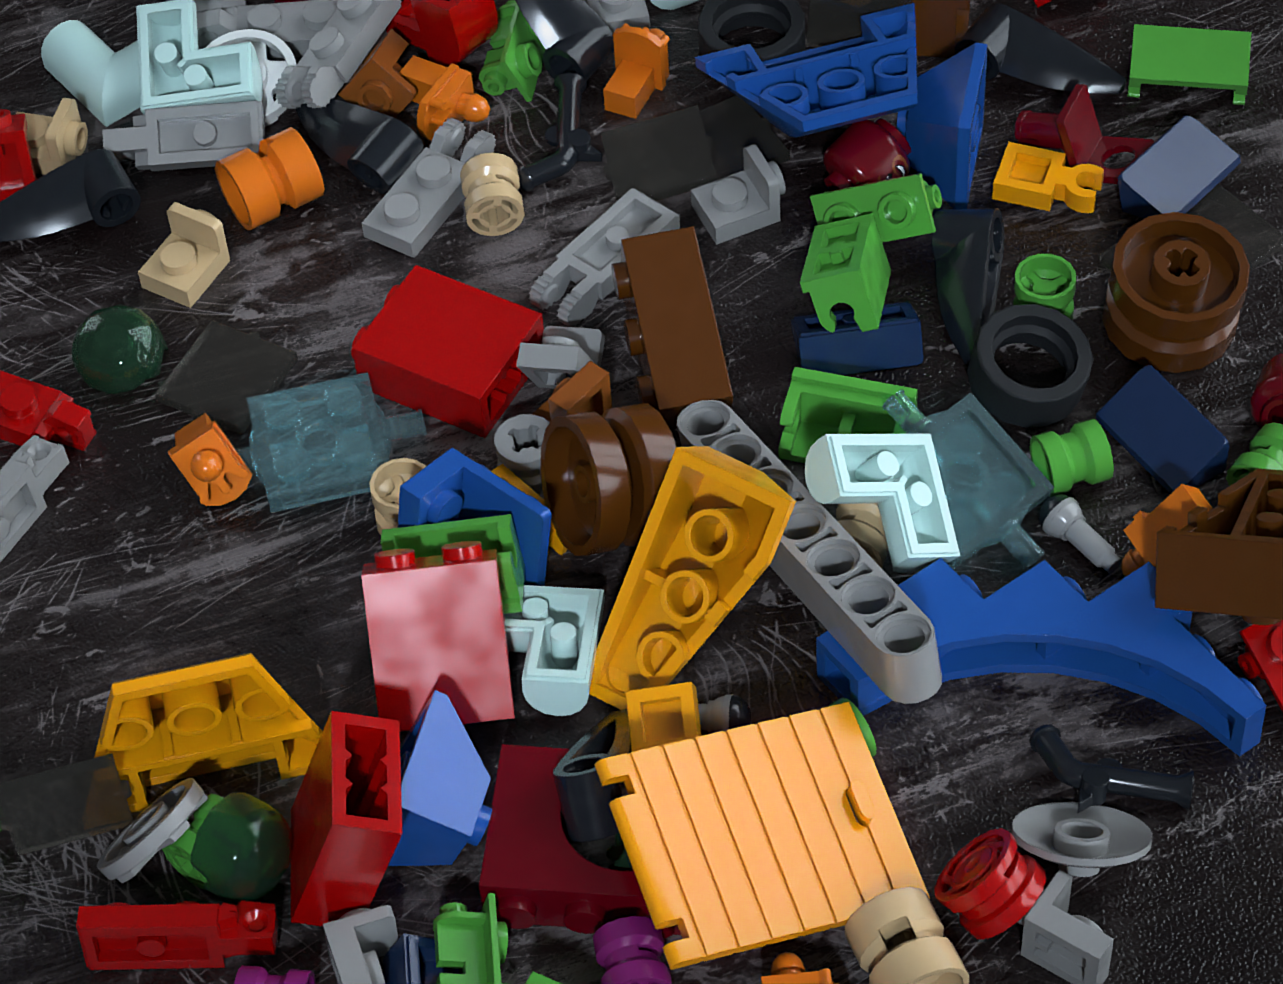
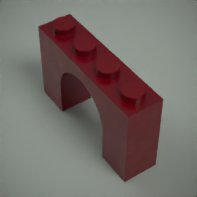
[479,744,681,938]

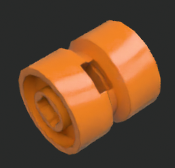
[215,127,325,230]

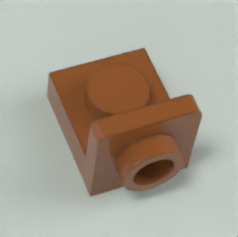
[338,28,417,118]
[532,361,612,422]

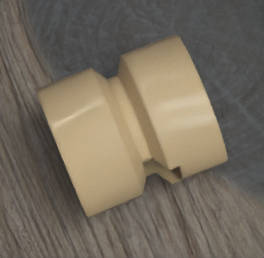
[845,887,969,984]

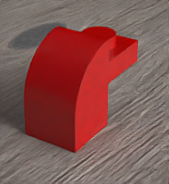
[386,0,498,67]

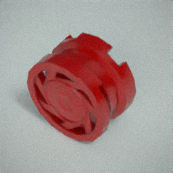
[934,828,1047,940]

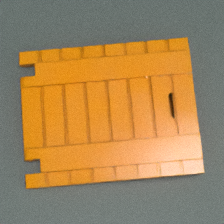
[594,702,930,970]

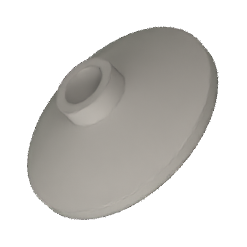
[1011,802,1152,877]

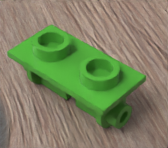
[479,0,545,102]
[810,173,942,243]
[433,893,509,984]

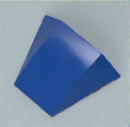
[695,3,918,138]

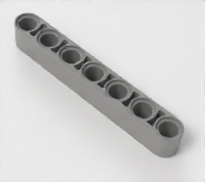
[677,400,942,704]

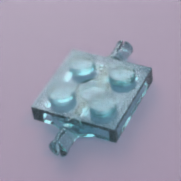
[236,372,427,513]
[882,389,1054,570]

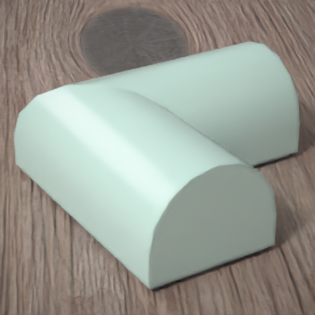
[136,0,263,114]
[41,20,140,127]
[804,434,960,573]
[504,585,605,716]

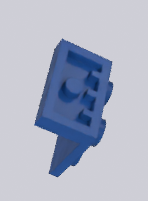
[398,447,552,586]

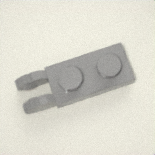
[274,0,402,109]
[361,118,496,258]
[528,188,680,327]

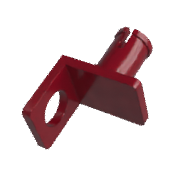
[1015,84,1154,184]

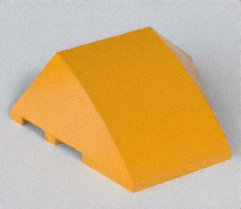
[81,653,323,823]

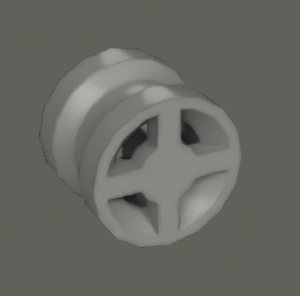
[494,414,550,493]

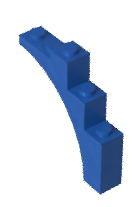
[816,558,1267,757]

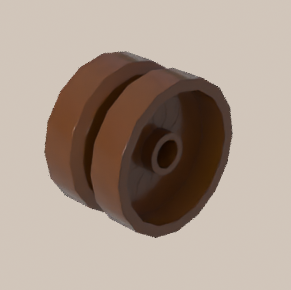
[1102,212,1250,373]
[540,403,676,556]

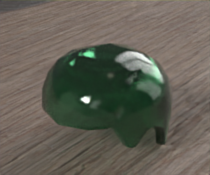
[72,304,168,395]
[191,792,292,903]

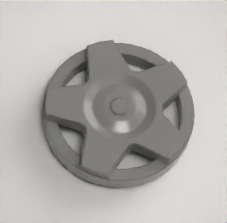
[97,778,208,883]

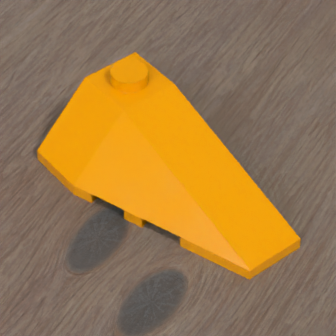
[589,446,796,710]

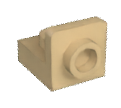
[16,98,88,175]
[138,202,230,308]

